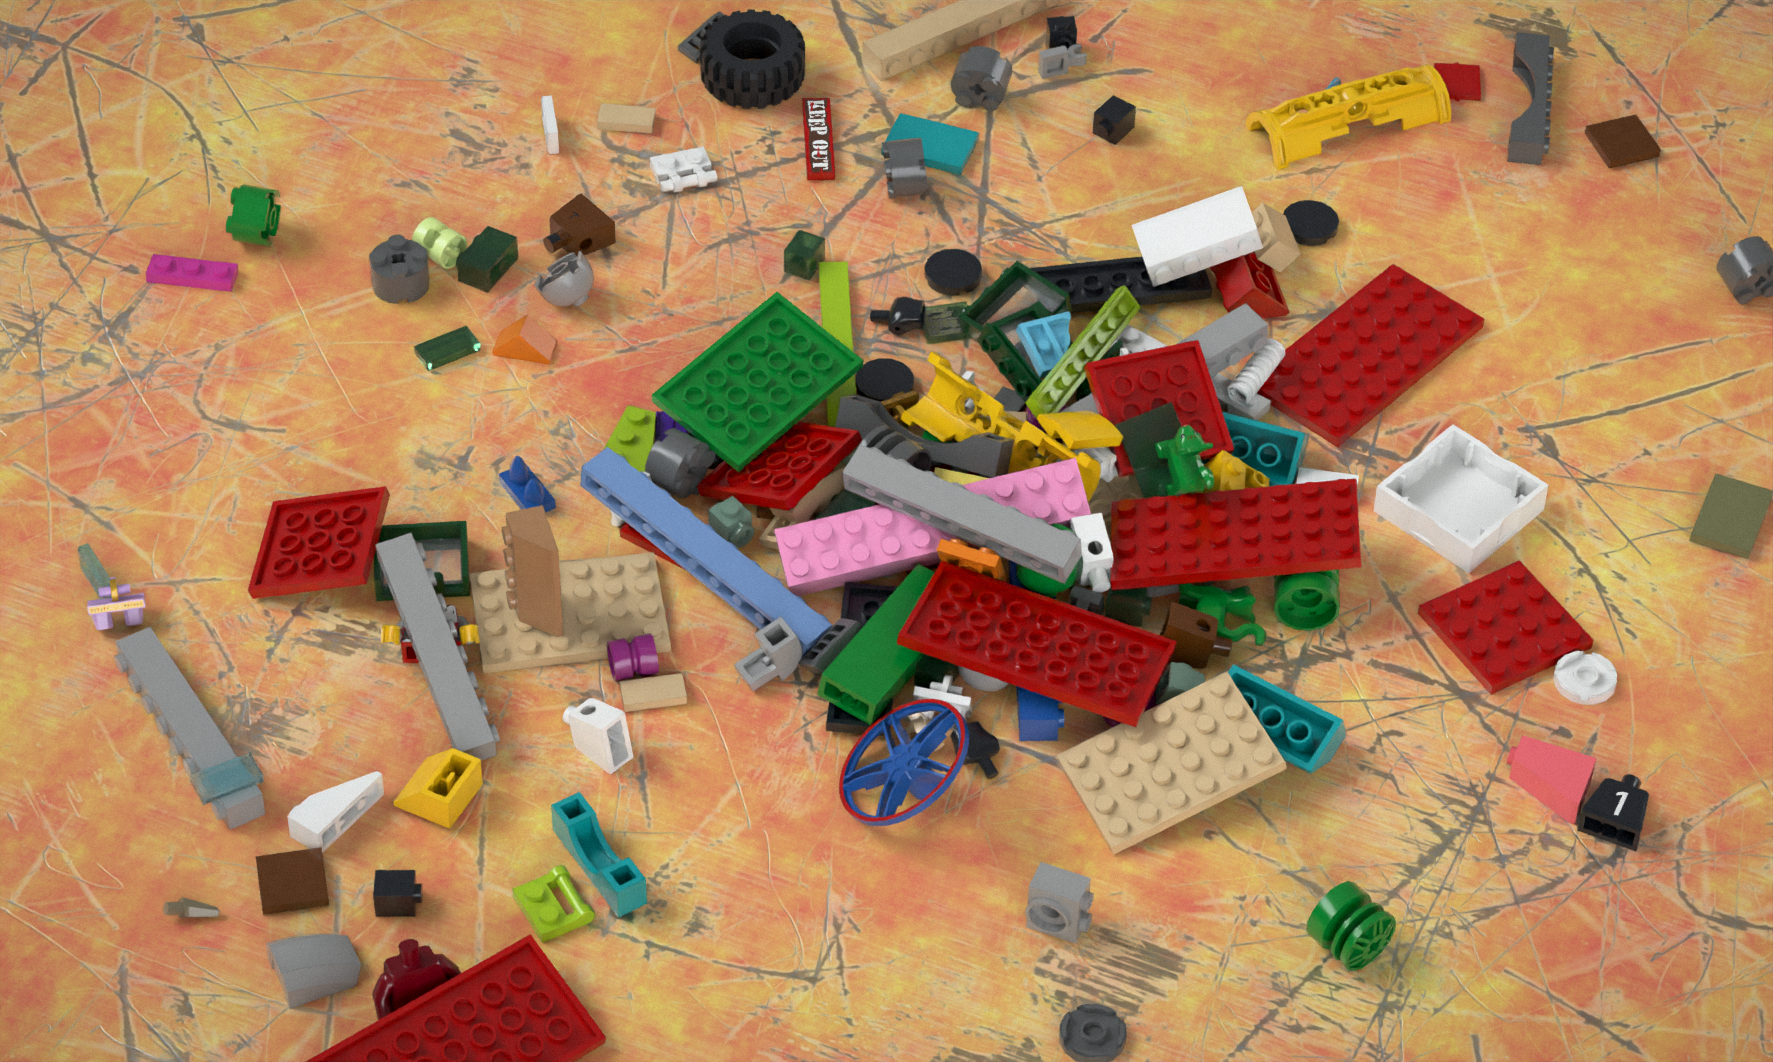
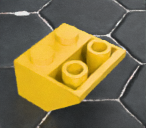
[1198,450,1269,493]
[393,748,483,829]

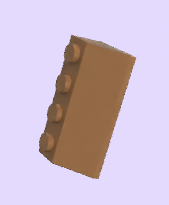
[502,505,563,637]

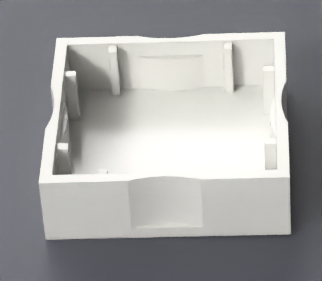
[1374,424,1549,573]

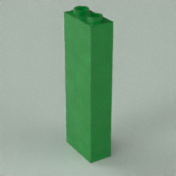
[817,563,935,725]

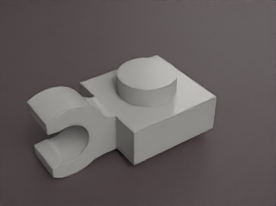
[1038,44,1087,79]

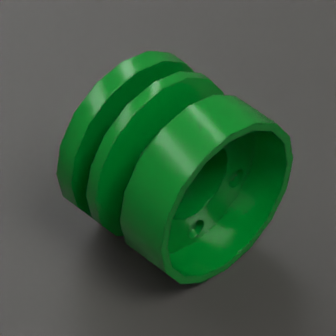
[1274,570,1340,631]
[1306,881,1396,971]

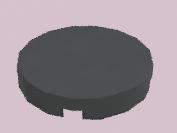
[1059,1004,1127,1062]

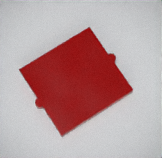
[1434,62,1481,101]

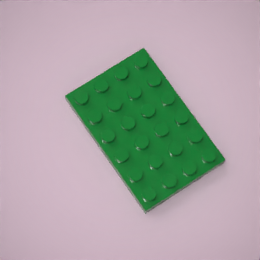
[652,292,864,472]

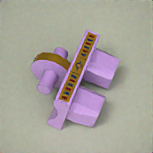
[87,577,146,630]

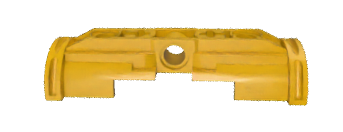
[1245,64,1451,170]
[900,351,1101,502]

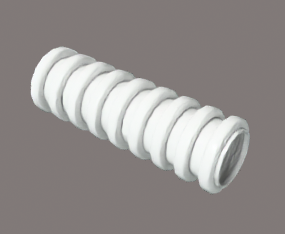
[1227,338,1285,406]

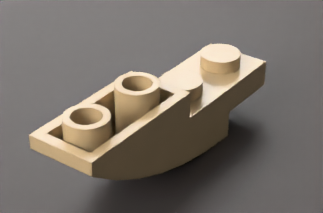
[759,463,847,550]

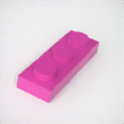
[145,254,239,292]

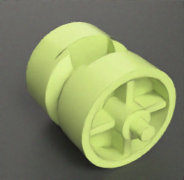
[412,217,467,269]

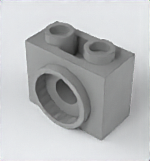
[1025,862,1094,944]

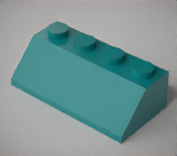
[1201,412,1310,486]
[1228,664,1346,774]

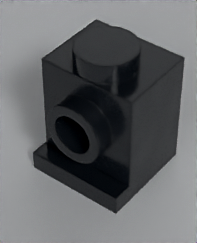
[1046,16,1077,50]

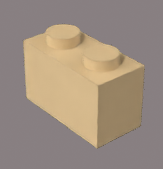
[1251,203,1301,272]

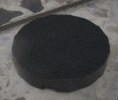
[1283,200,1339,246]
[924,249,982,296]
[856,358,914,402]

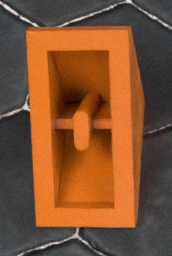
[492,315,557,365]

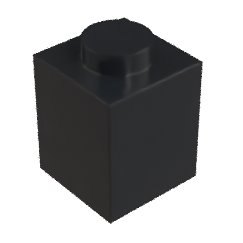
[1093,95,1136,145]
[373,870,423,917]

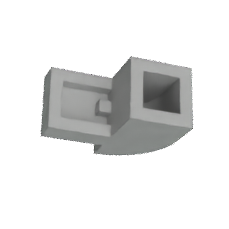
[734,617,802,691]

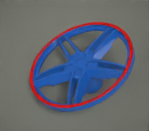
[839,699,969,826]

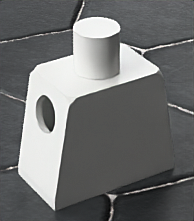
[1070,513,1113,593]
[563,698,634,775]

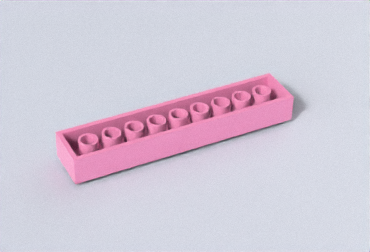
[774,458,1091,596]

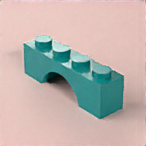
[551,792,647,917]

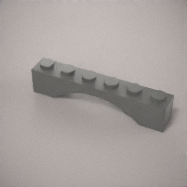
[1507,32,1554,165]
[835,394,1014,478]

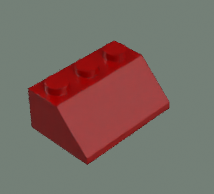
[1209,251,1290,319]

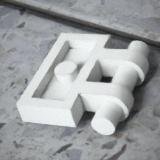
[650,146,717,193]

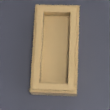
[597,103,656,134]
[620,673,687,712]

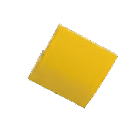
[1037,411,1124,450]

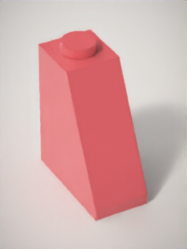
[1507,735,1597,825]

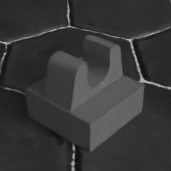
[1070,585,1105,615]

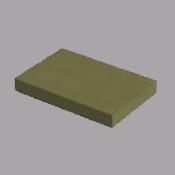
[1689,473,1773,559]

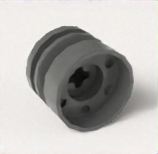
[858,425,932,471]

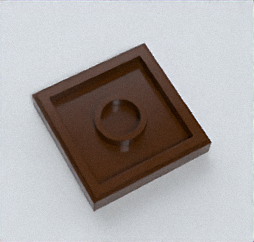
[1585,114,1661,168]
[256,847,329,915]

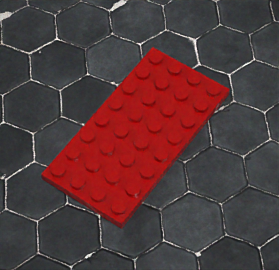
[1257,264,1485,447]
[1110,478,1362,590]
[897,561,1177,727]
[306,934,606,1062]

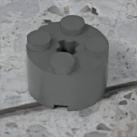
[951,46,1012,111]
[882,138,928,199]
[369,235,430,304]
[1716,236,1773,305]
[645,428,715,498]

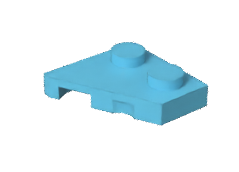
[1016,311,1071,378]

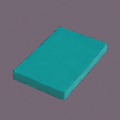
[881,113,979,175]

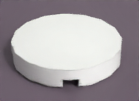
[1553,651,1617,705]

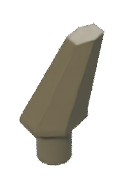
[163,898,219,918]

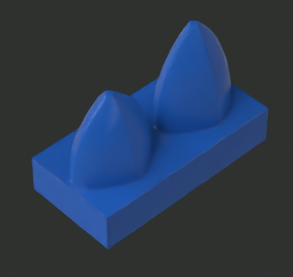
[499,456,556,513]

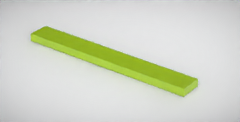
[819,262,856,427]
[1025,285,1141,422]

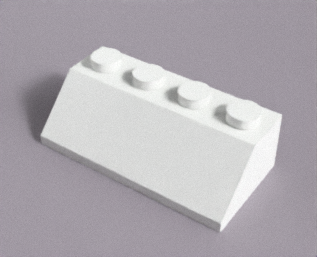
[1132,186,1263,287]

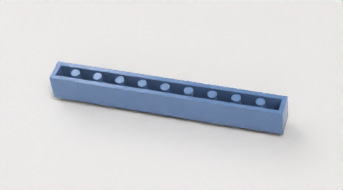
[580,447,832,658]

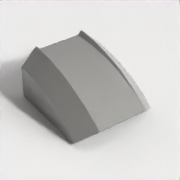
[266,934,361,1009]

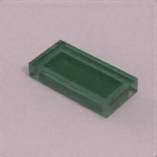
[414,325,481,371]

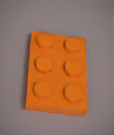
[936,538,1009,583]

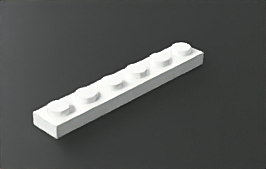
[1110,325,1271,421]

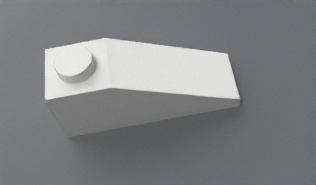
[287,771,384,853]

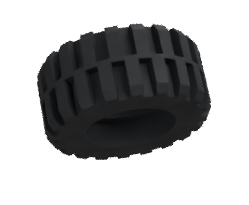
[700,9,805,109]

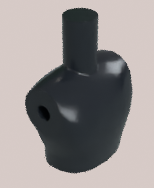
[870,296,926,335]
[950,721,1000,779]

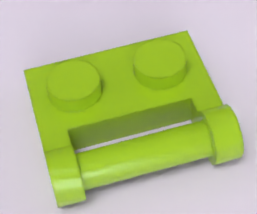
[512,865,595,943]

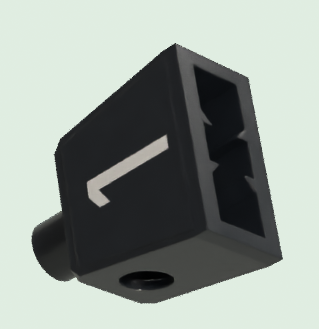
[1578,774,1649,852]

